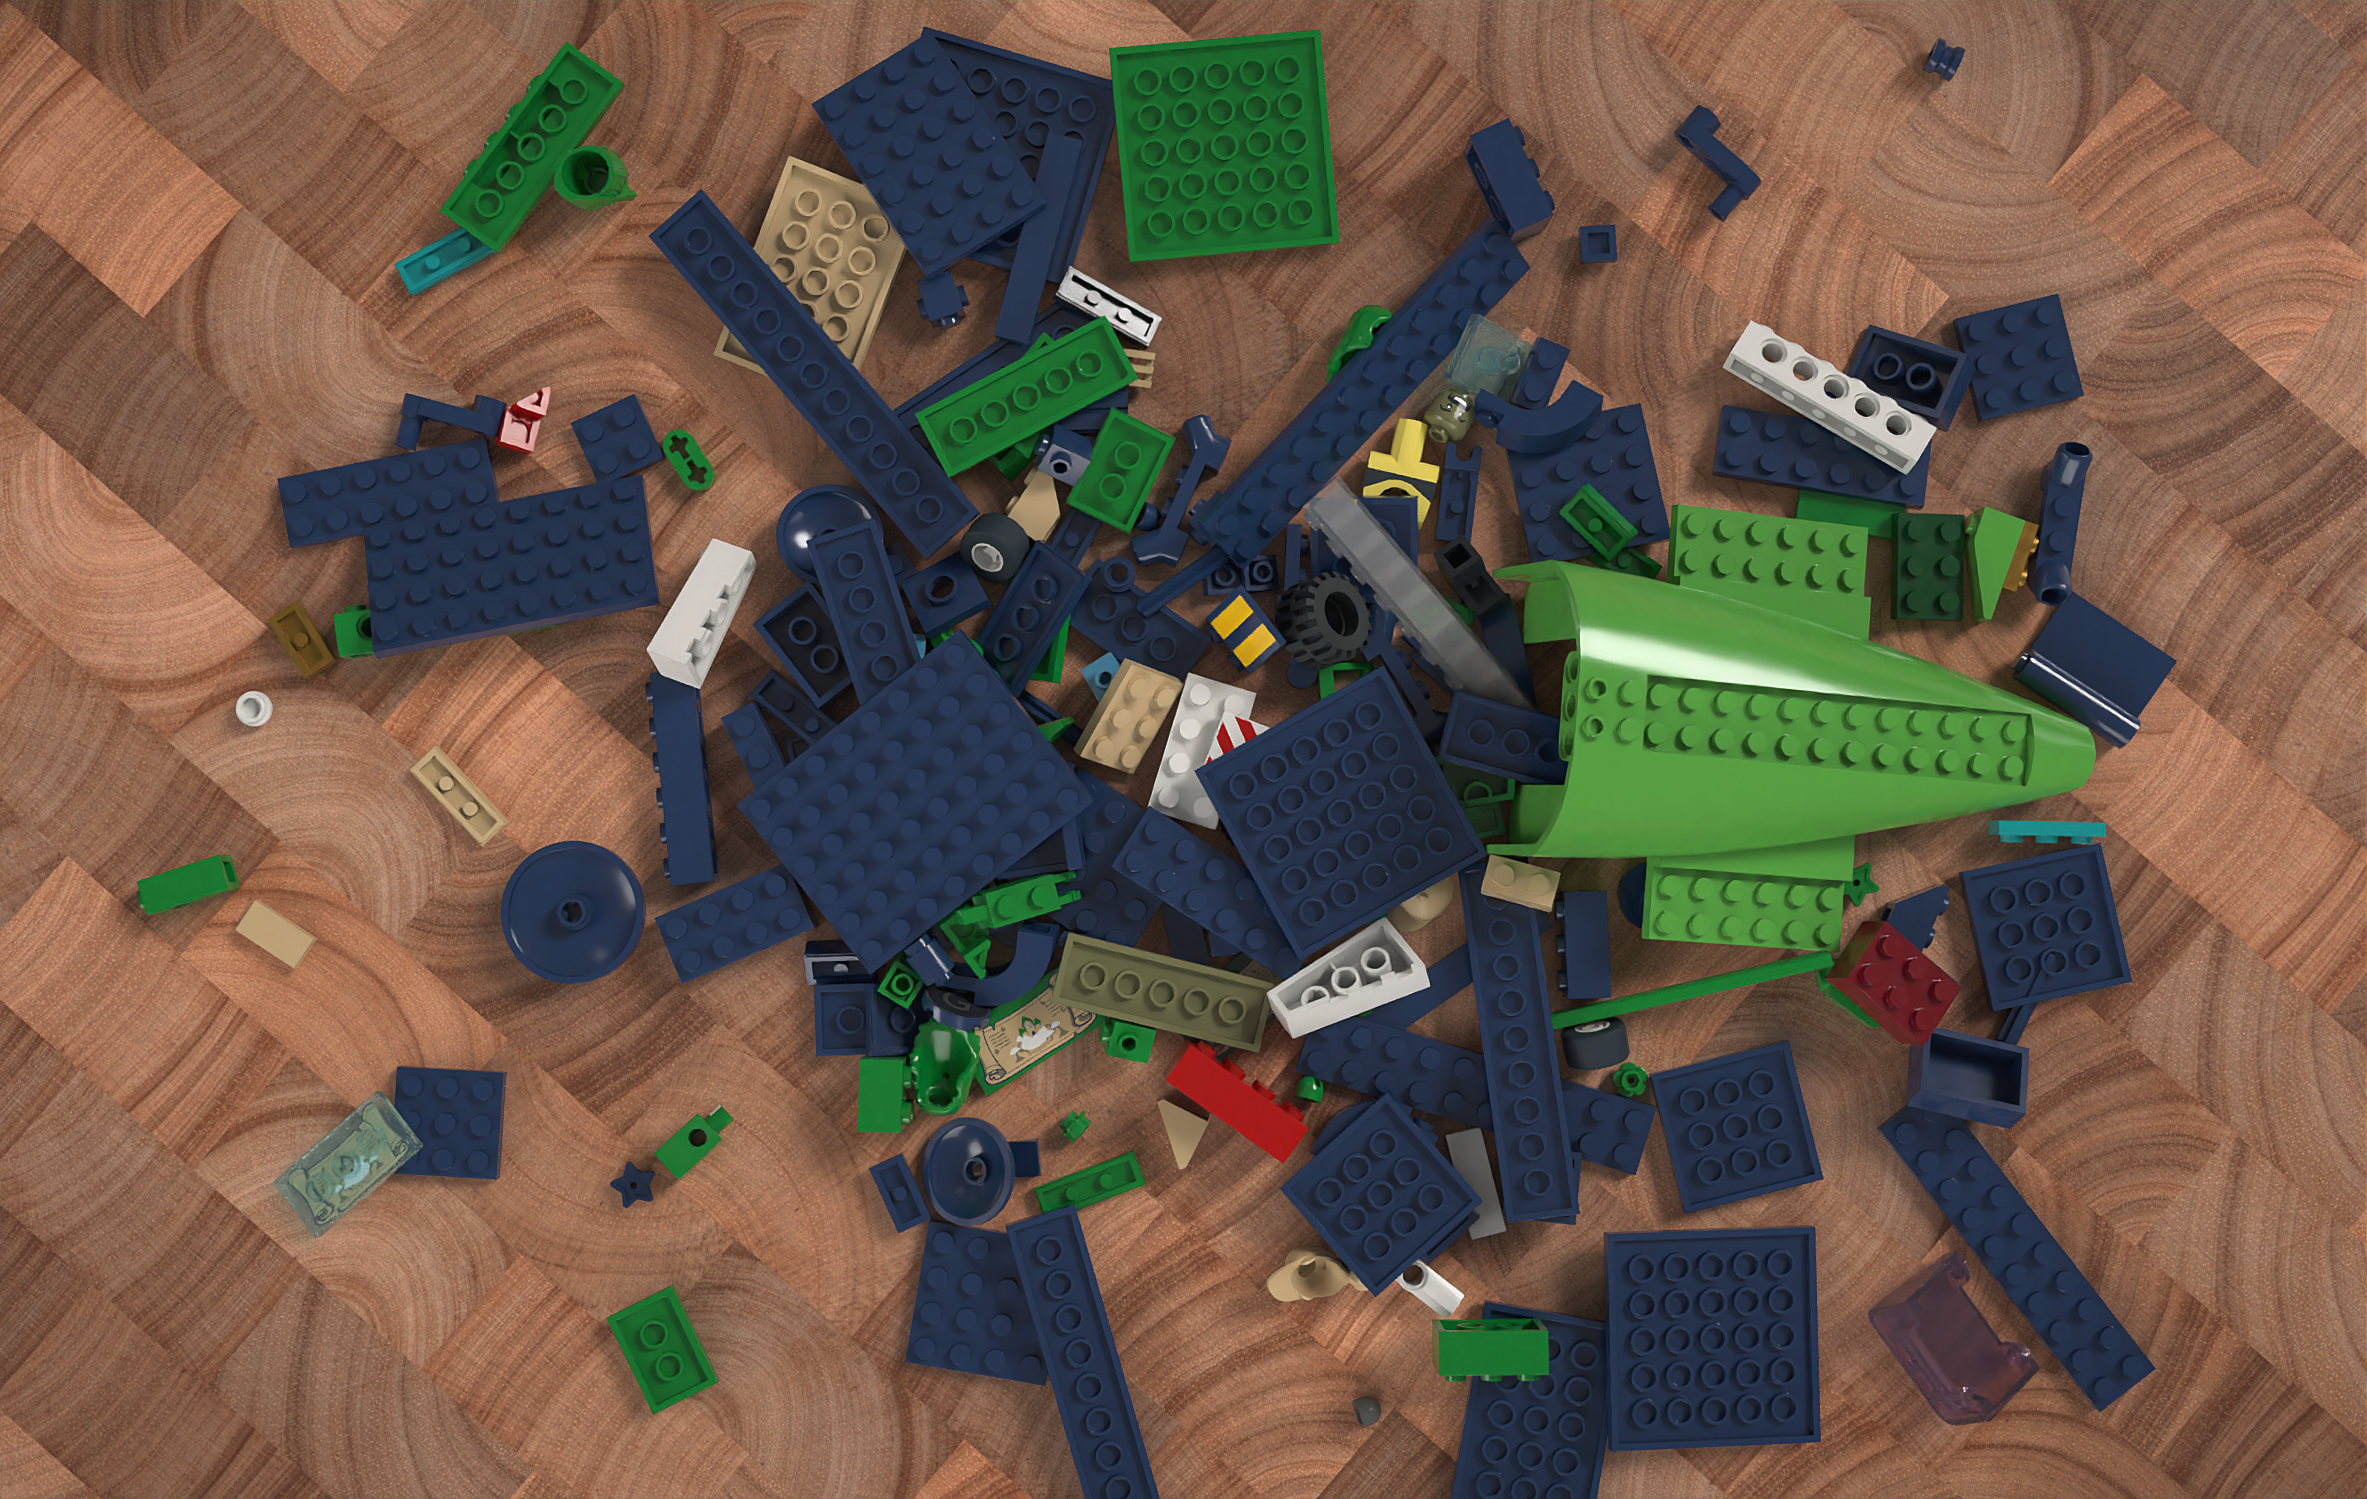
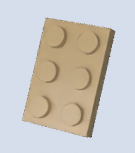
[1073,658,1184,774]

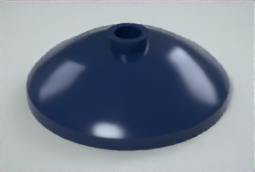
[776,484,884,587]
[922,1117,1015,1226]

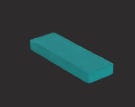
[394,227,495,297]

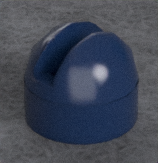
[1133,502,1162,532]

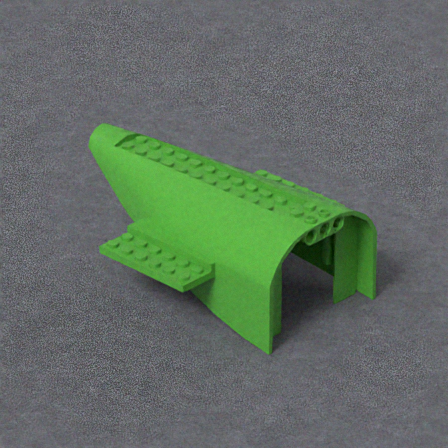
[1483,504,2096,952]

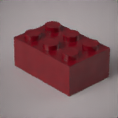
[1825,921,1962,1045]

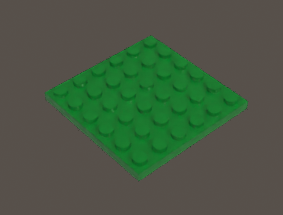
[1109,29,1340,263]

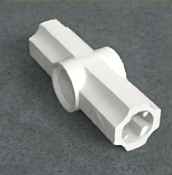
[1396,1258,1464,1320]

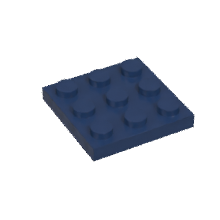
[1952,294,2084,422]
[1310,495,1418,604]
[390,1066,507,1180]

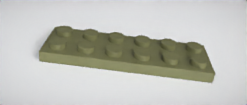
[1050,932,1276,1053]

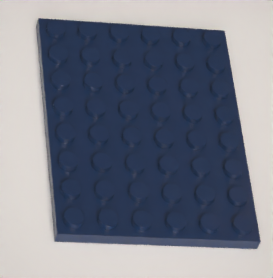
[737,629,1095,974]

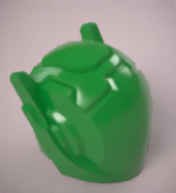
[554,145,637,211]

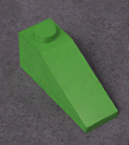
[1964,506,2025,623]

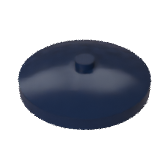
[501,841,646,984]

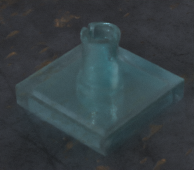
[1443,314,1532,402]

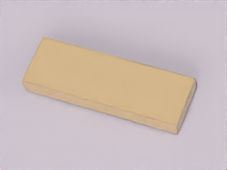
[410,746,511,847]

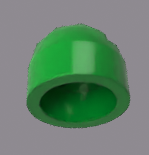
[1293,1076,1323,1104]

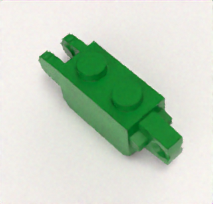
[955,870,1081,929]

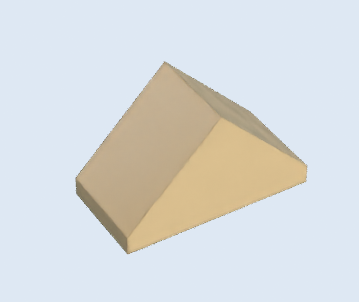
[1157,1096,1209,1170]

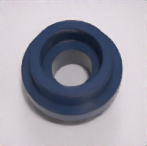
[1100,557,1136,592]

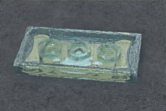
[273,1091,423,1238]

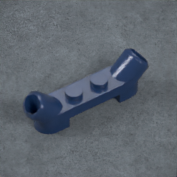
[1130,414,1232,568]
[2026,442,2093,606]
[1360,603,1448,748]

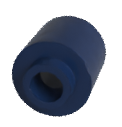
[903,932,955,987]

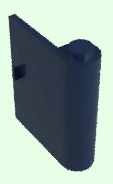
[2011,591,2177,749]

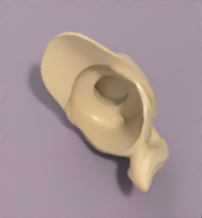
[1387,875,1453,932]
[1267,1246,1368,1302]

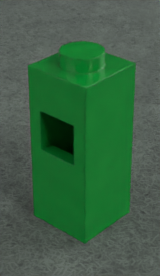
[136,855,241,915]

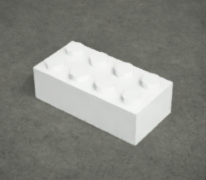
[1148,673,1257,830]

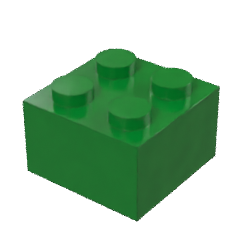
[857,1055,915,1133]

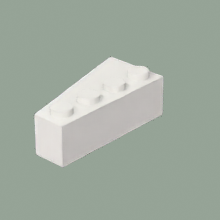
[646,538,758,689]
[1266,916,1430,1039]

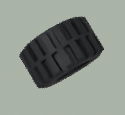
[1277,572,1372,669]

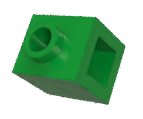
[1099,1017,1157,1064]

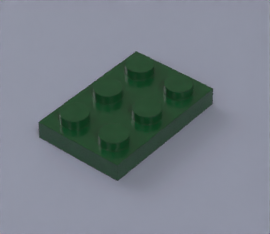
[1891,512,1964,621]

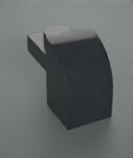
[1433,534,1509,622]

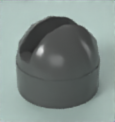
[1352,1396,1381,1428]

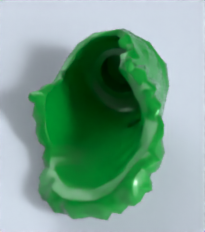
[1325,305,1394,384]
[908,1017,981,1116]

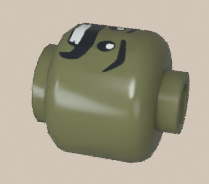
[1423,389,1476,443]

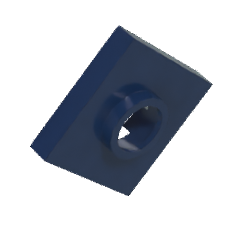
[900,550,992,639]

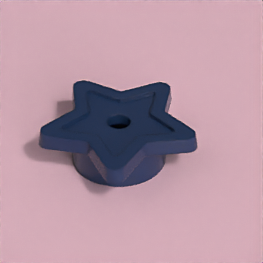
[610,1161,655,1208]

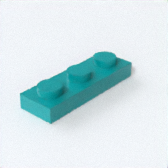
[1988,820,2106,844]

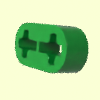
[663,429,716,492]

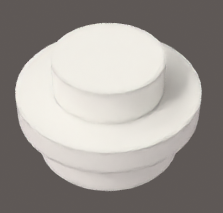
[236,691,273,726]

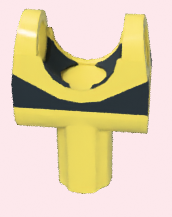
[1361,418,1440,530]

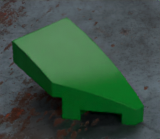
[938,901,991,980]

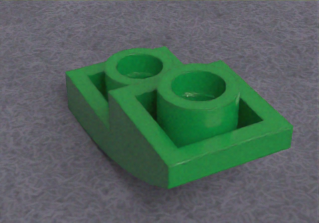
[876,950,924,1010]

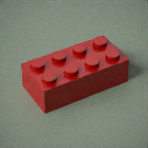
[1163,1038,1308,1164]

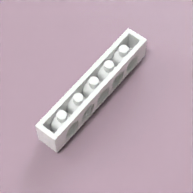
[1722,320,1937,475]

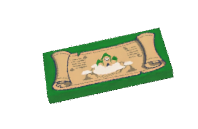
[973,967,1108,1096]

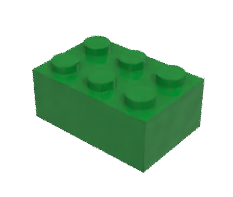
[1432,1318,1549,1382]

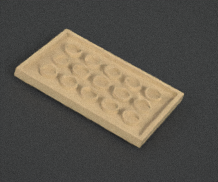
[713,156,907,377]

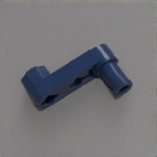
[1674,105,1761,222]
[393,393,507,451]

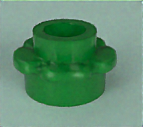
[1613,1062,1648,1098]
[1059,1111,1092,1143]

